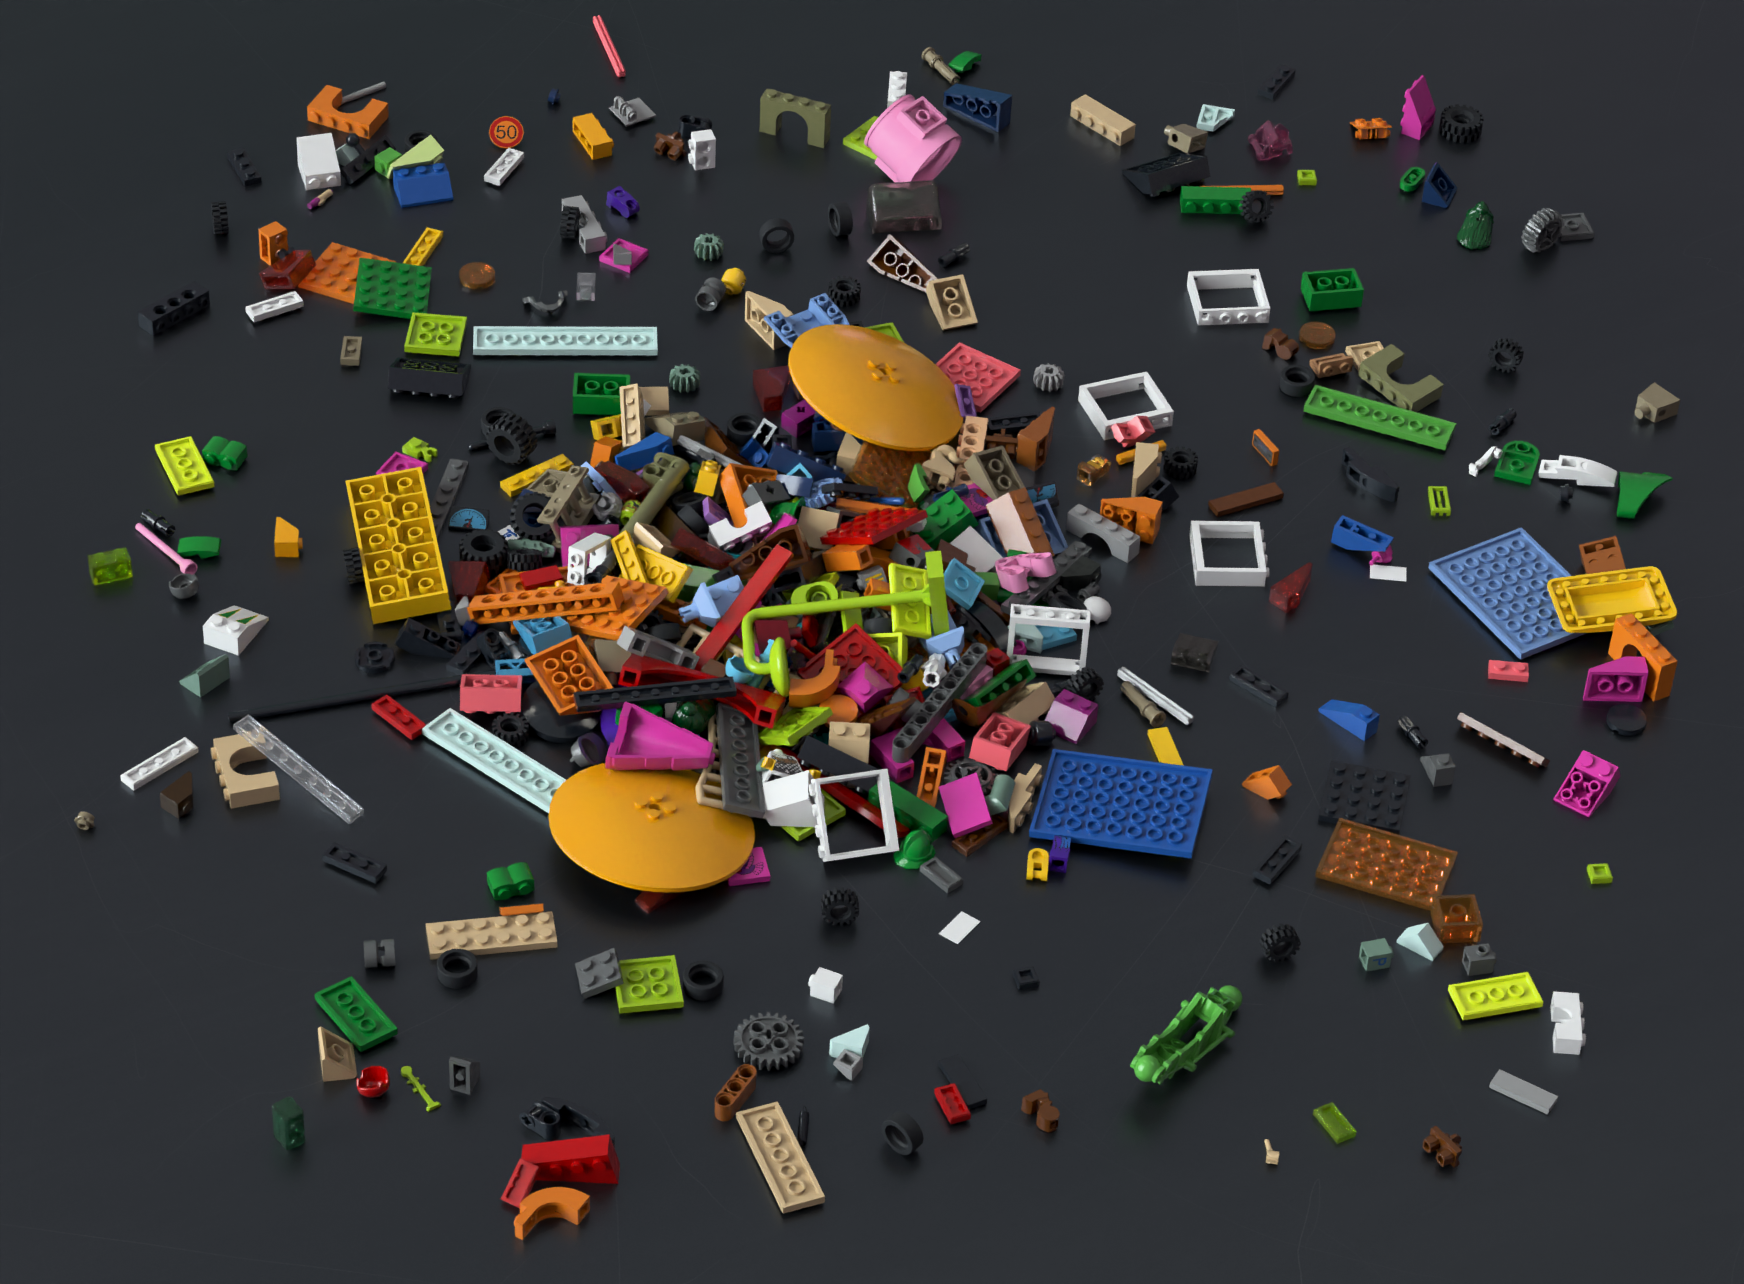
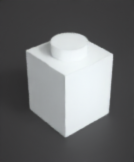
[808,967,843,1004]

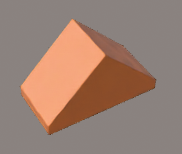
[590,436,623,468]

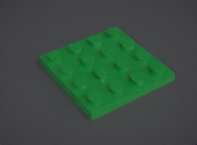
[353,258,432,319]

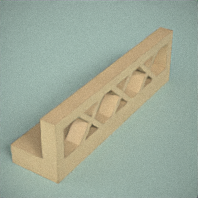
[619,383,646,450]

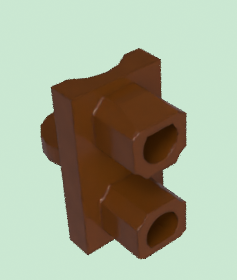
[654,131,687,161]
[985,429,1018,459]
[1422,1126,1462,1168]

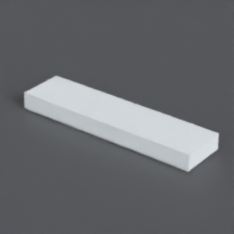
[120,737,198,791]

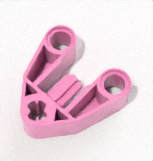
[995,553,1056,593]

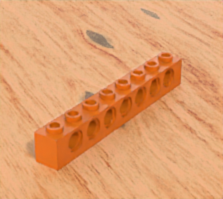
[467,581,624,625]

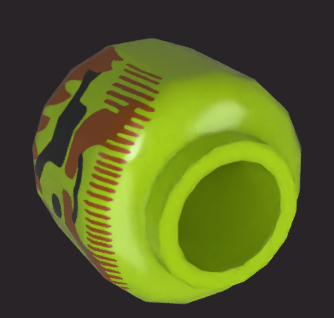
[619,500,641,525]

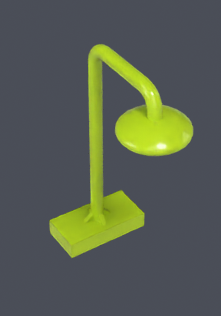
[742,551,950,697]

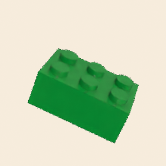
[1301,268,1364,311]
[573,373,630,415]
[912,489,979,550]

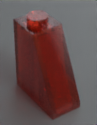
[259,250,316,289]
[753,366,790,412]
[448,561,490,604]

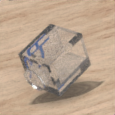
[577,272,596,301]

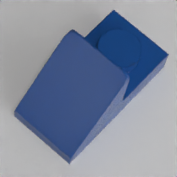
[740,437,769,469]

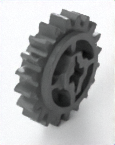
[942,758,999,796]

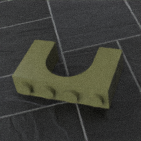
[759,89,831,148]
[1358,344,1444,412]

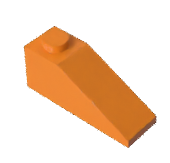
[916,747,947,808]

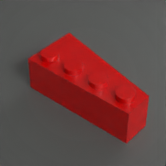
[521,1135,620,1184]

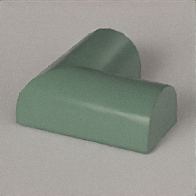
[985,774,1015,815]

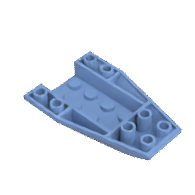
[764,293,850,348]

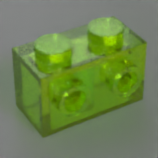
[88,547,133,585]

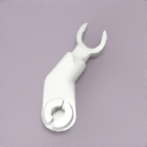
[1469,446,1503,477]

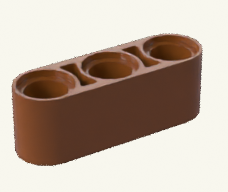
[714,1064,757,1121]

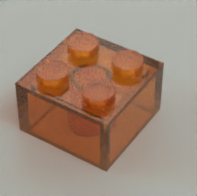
[1430,894,1483,943]

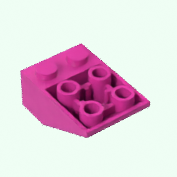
[1400,75,1436,140]
[1553,750,1621,818]

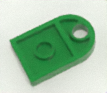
[1494,441,1540,485]

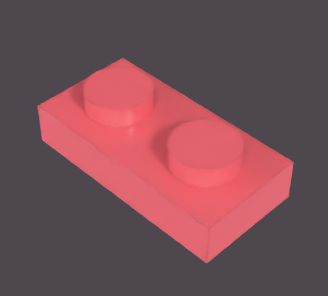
[1488,660,1529,682]

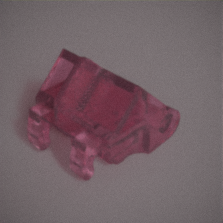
[1248,120,1293,160]

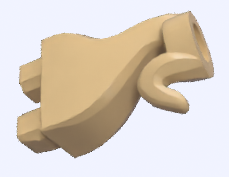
[922,445,964,491]

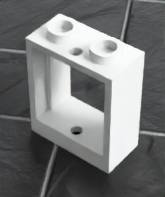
[567,532,611,585]

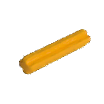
[1116,440,1167,465]

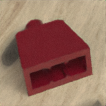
[754,620,802,654]

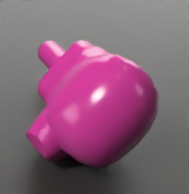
[1369,545,1393,566]

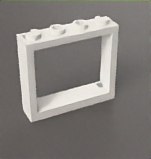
[1187,269,1270,325]
[1078,372,1174,440]
[1189,521,1269,587]
[1007,604,1091,675]
[809,769,899,862]

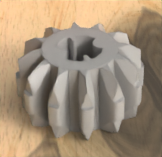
[1033,363,1065,392]

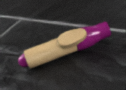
[307,189,333,209]

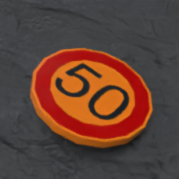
[489,116,524,149]

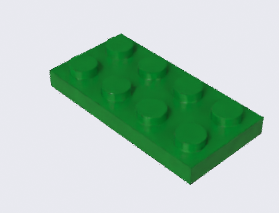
[315,976,398,1052]

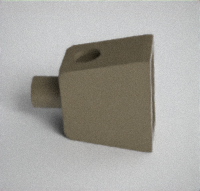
[1164,124,1209,153]
[1635,382,1680,422]
[593,639,631,687]

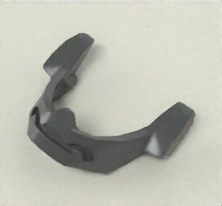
[522,290,568,314]

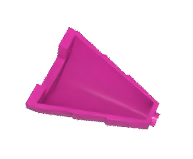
[605,702,716,771]

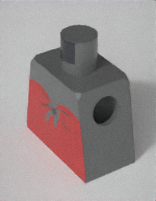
[889,534,934,570]

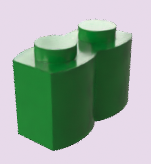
[202,436,248,470]
[487,862,535,900]

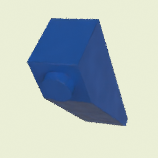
[614,432,674,474]
[1331,515,1394,552]
[1319,699,1380,741]

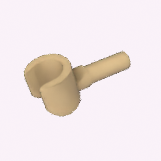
[1264,1139,1279,1165]

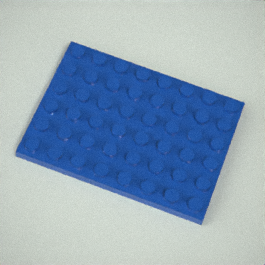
[1029,749,1213,859]

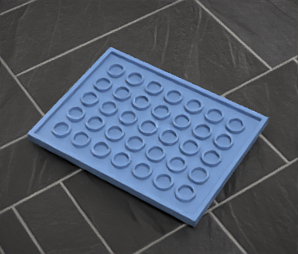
[1428,527,1586,660]

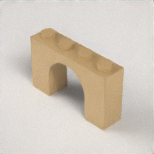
[210,730,280,809]

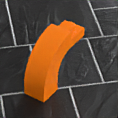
[789,649,841,707]
[514,1187,590,1240]

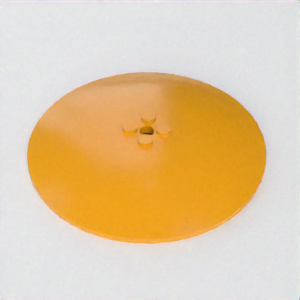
[788,324,963,451]
[549,763,755,893]

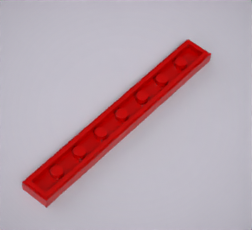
[694,544,794,672]
[779,747,911,838]

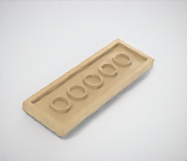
[426,911,557,960]
[736,1101,825,1214]

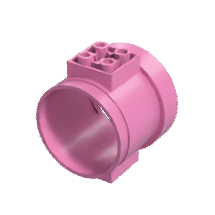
[864,94,962,193]

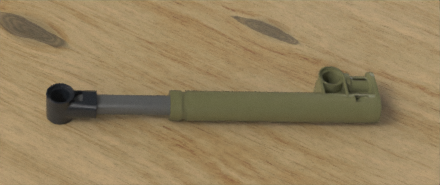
[584,452,689,585]

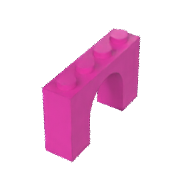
[870,718,965,784]

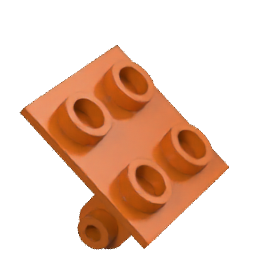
[1350,118,1392,140]

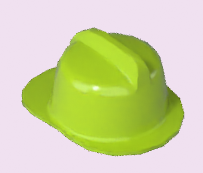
[791,581,838,615]

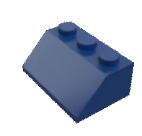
[393,163,453,208]

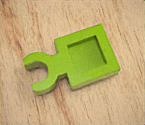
[402,437,438,462]

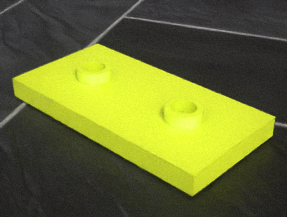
[155,436,215,496]
[888,563,932,639]
[1448,972,1543,1020]

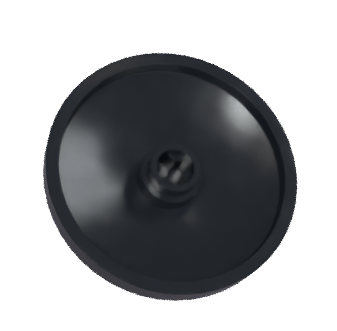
[521,681,602,743]

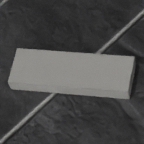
[1489,1069,1558,1115]

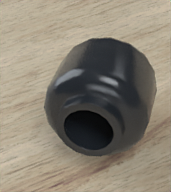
[1028,720,1056,747]

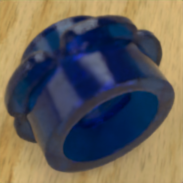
[462,619,479,638]

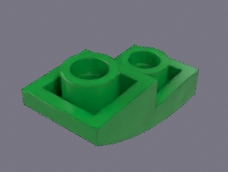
[949,51,982,73]
[177,536,221,559]

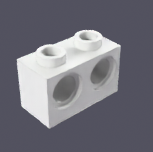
[688,129,716,170]

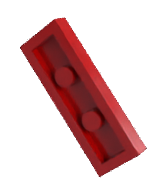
[372,695,426,740]

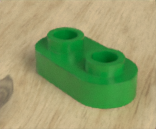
[1400,167,1425,192]

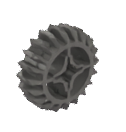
[1521,207,1564,253]

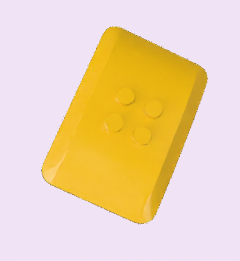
[1547,566,1677,633]

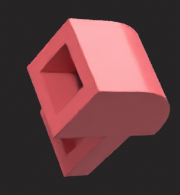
[1111,416,1155,448]

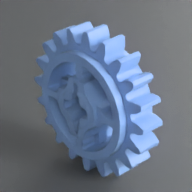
[795,477,843,509]

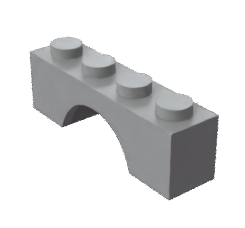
[562,195,608,254]
[1066,504,1140,563]
[617,625,700,670]

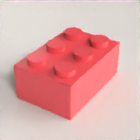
[460,674,522,714]
[969,712,1031,771]

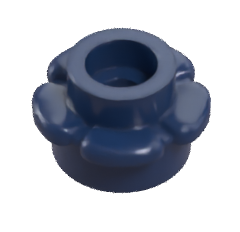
[548,88,561,105]

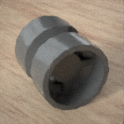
[695,277,726,311]
[886,687,923,723]
[364,939,395,968]

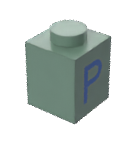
[1359,938,1394,972]

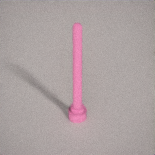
[135,523,198,575]

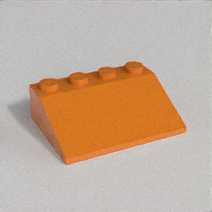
[718,463,778,541]
[524,635,613,716]

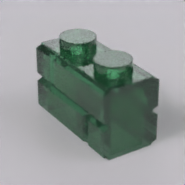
[272,1097,305,1150]

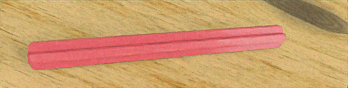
[593,15,626,78]

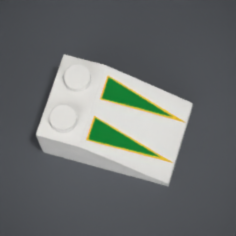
[203,605,269,656]

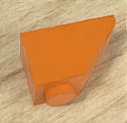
[1242,765,1292,800]

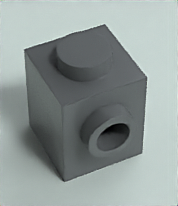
[1462,943,1497,976]

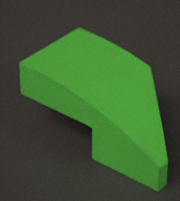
[908,463,930,503]

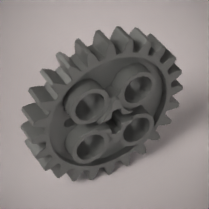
[733,1012,804,1071]

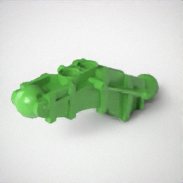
[1130,985,1243,1084]

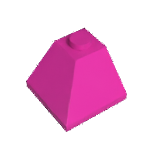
[837,662,893,714]

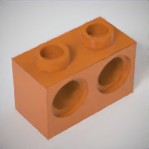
[258,221,289,266]

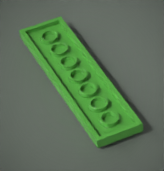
[1303,385,1456,450]

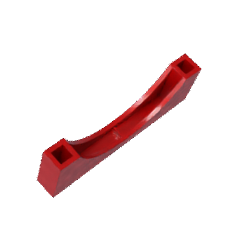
[618,654,787,729]

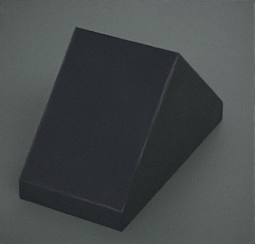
[752,418,779,453]

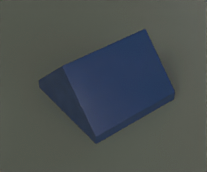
[1422,162,1457,208]

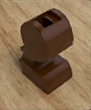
[1262,327,1299,360]
[1021,1089,1060,1132]

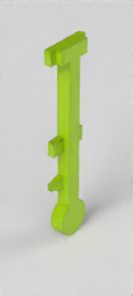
[401,1066,441,1112]

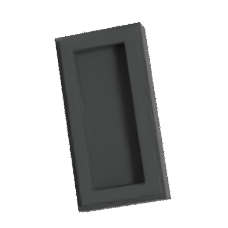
[920,856,963,894]

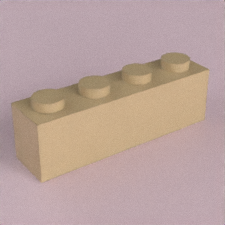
[1070,94,1136,146]

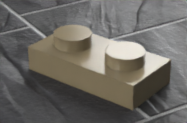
[340,336,362,366]

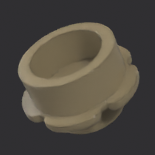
[74,812,95,830]

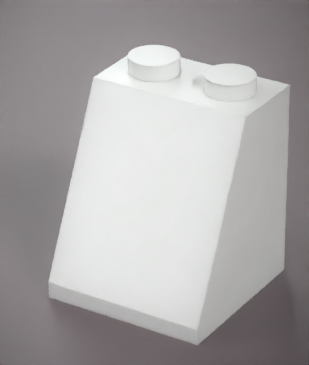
[297,133,341,190]
[950,526,1003,572]
[763,770,825,827]

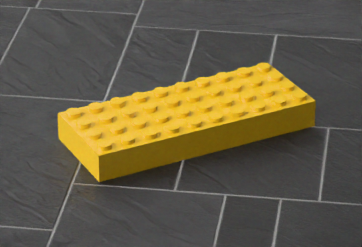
[346,467,451,624]

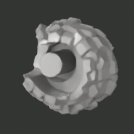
[592,491,623,521]

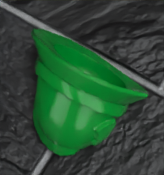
[770,497,806,525]
[894,830,936,869]

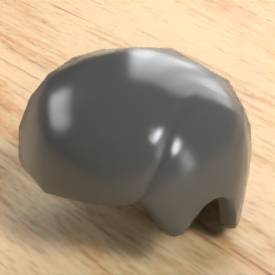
[169,574,199,599]

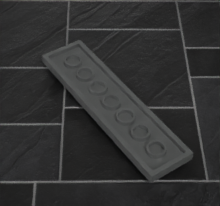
[716,703,765,819]

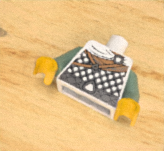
[756,749,821,783]

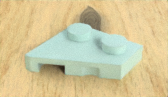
[1196,104,1235,132]

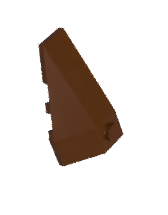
[867,235,938,292]
[704,417,754,469]
[729,523,812,581]
[855,697,917,740]

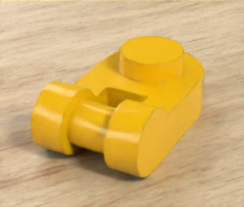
[1026,848,1049,881]

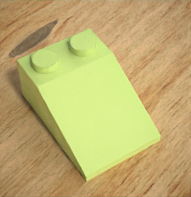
[386,135,444,179]

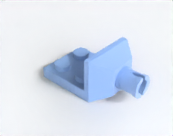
[679,575,744,628]
[917,610,964,670]

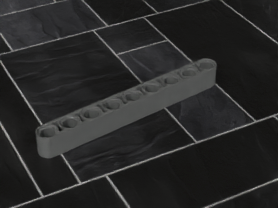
[892,643,987,763]

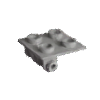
[609,96,656,126]

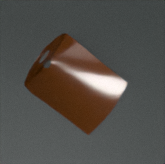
[952,679,1027,727]

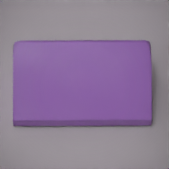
[954,384,977,421]

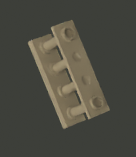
[537,465,602,553]

